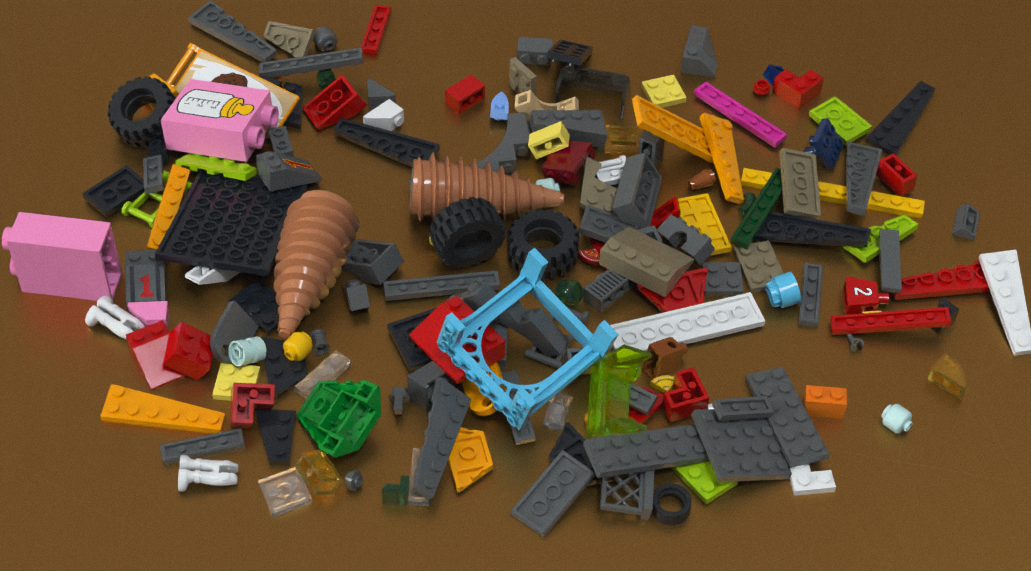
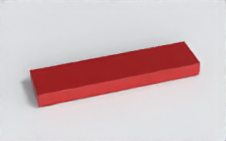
[361,5,391,56]

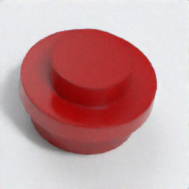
[753,79,771,95]

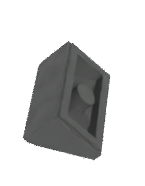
[952,202,980,240]

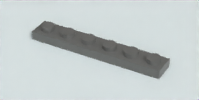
[259,48,363,78]
[383,270,500,301]

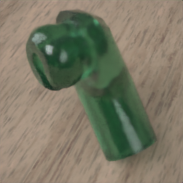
[738,192,756,216]

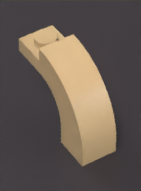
[515,90,579,121]

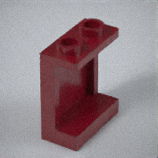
[541,140,596,185]

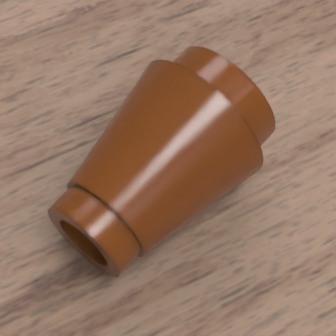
[687,169,716,190]

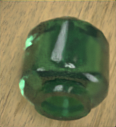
[555,280,584,305]

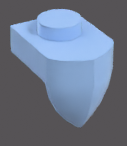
[490,92,509,121]

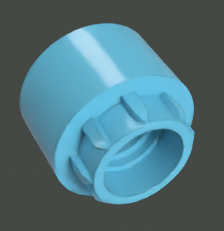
[766,272,801,309]

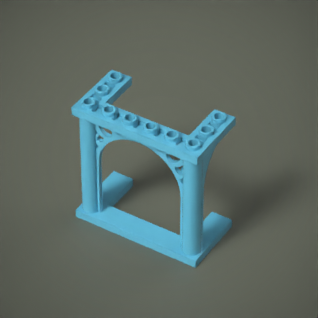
[437,248,619,430]

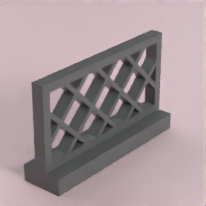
[600,470,654,520]

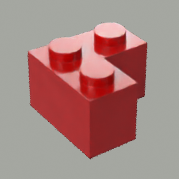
[772,69,824,110]
[662,367,710,422]
[230,382,275,429]

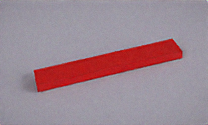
[830,307,951,335]

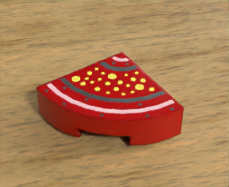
[578,248,601,267]

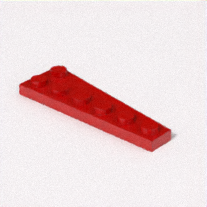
[892,261,990,300]

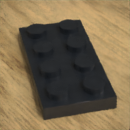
[547,39,593,67]

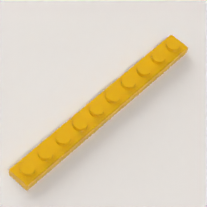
[741,168,925,219]

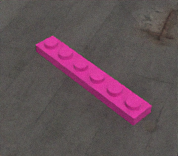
[694,82,787,148]

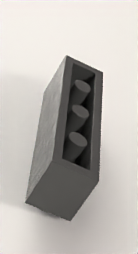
[583,269,637,313]

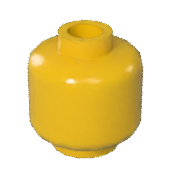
[283,332,313,361]

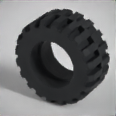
[107,77,176,148]
[429,197,506,268]
[507,209,580,280]

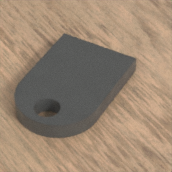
[210,301,259,363]

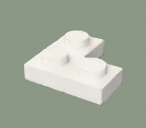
[790,464,836,496]

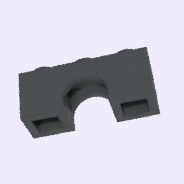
[657,214,715,266]

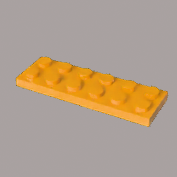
[632,95,714,164]

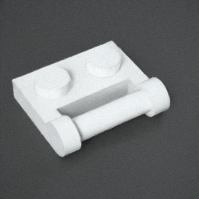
[595,155,626,185]

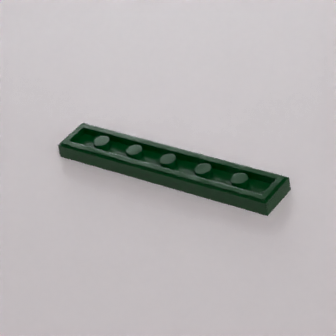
[730,168,783,250]

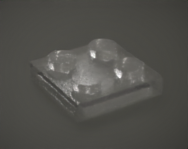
[258,467,312,518]

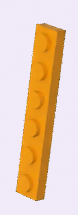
[145,164,190,250]

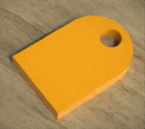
[461,362,506,416]

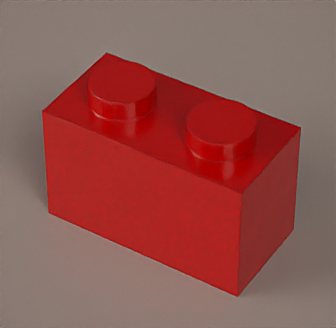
[445,74,485,114]
[876,153,918,197]

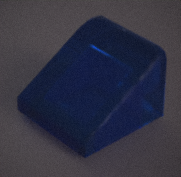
[763,64,784,84]

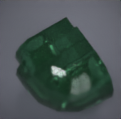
[316,68,336,88]

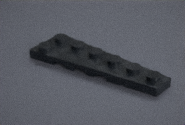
[865,81,936,156]
[334,118,440,167]

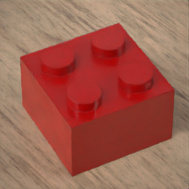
[163,322,213,380]

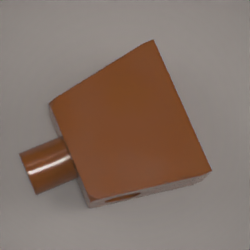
[642,337,688,380]

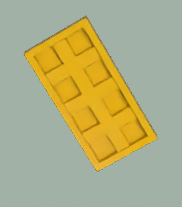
[678,193,731,256]

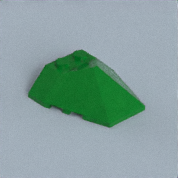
[296,380,381,458]

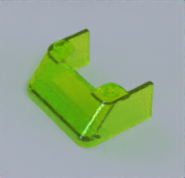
[587,344,652,438]

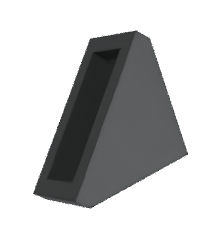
[367,78,396,110]

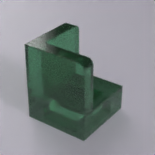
[382,475,410,505]

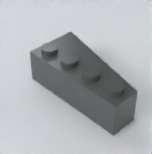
[529,110,607,151]

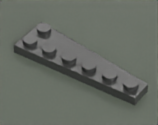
[846,142,883,215]

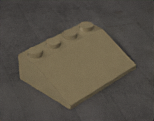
[599,227,694,297]

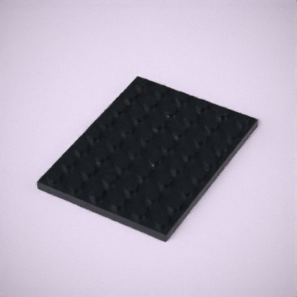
[155,169,308,276]

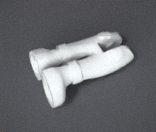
[85,295,145,340]
[178,455,239,492]

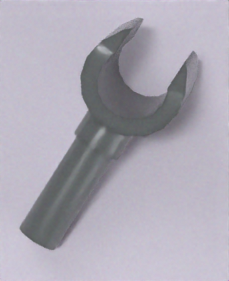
[846,334,864,352]

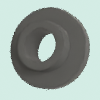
[345,470,363,491]

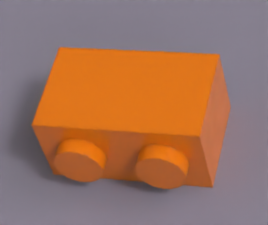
[803,385,847,419]

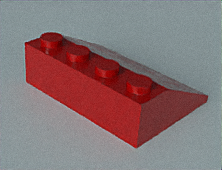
[409,296,506,384]

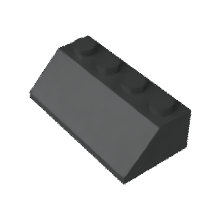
[612,153,662,228]

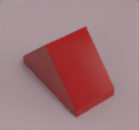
[650,196,681,229]

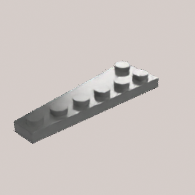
[188,0,277,62]
[412,377,471,499]

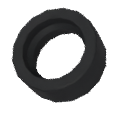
[652,483,692,525]

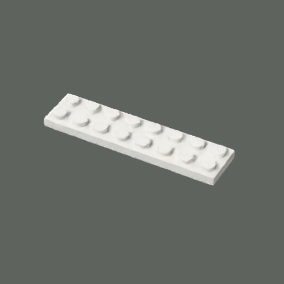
[610,292,765,361]

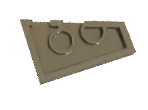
[263,21,315,58]

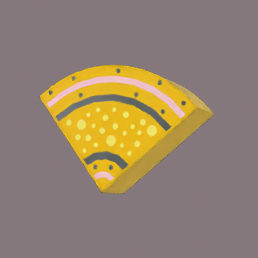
[650,375,675,393]

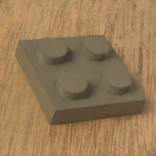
[509,57,537,96]

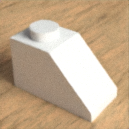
[363,99,404,131]

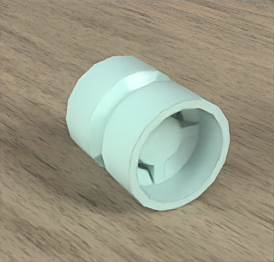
[228,336,266,366]

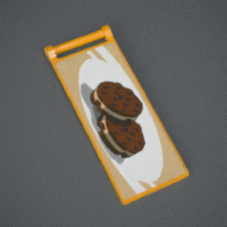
[165,43,300,140]

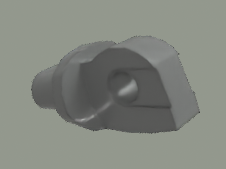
[389,387,410,415]

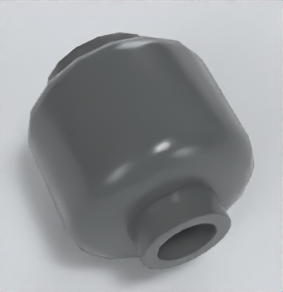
[313,26,338,51]

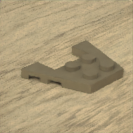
[579,157,617,215]

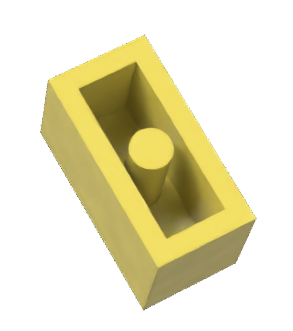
[528,121,570,159]

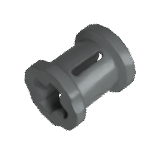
[309,329,330,356]

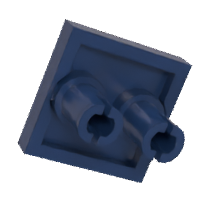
[804,118,843,169]

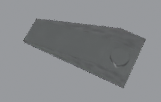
[681,25,717,78]

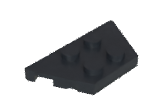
[260,336,309,401]
[548,422,620,486]

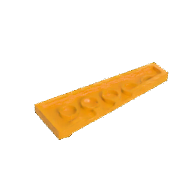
[699,113,744,204]
[100,384,226,434]

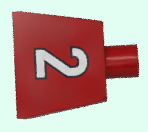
[843,277,889,315]

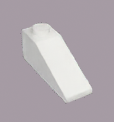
[185,266,240,285]

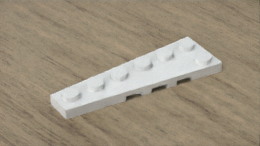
[978,250,1031,356]

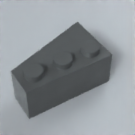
[407,361,457,413]

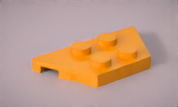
[448,427,493,493]

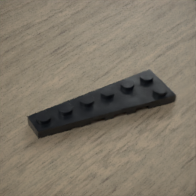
[754,211,871,247]

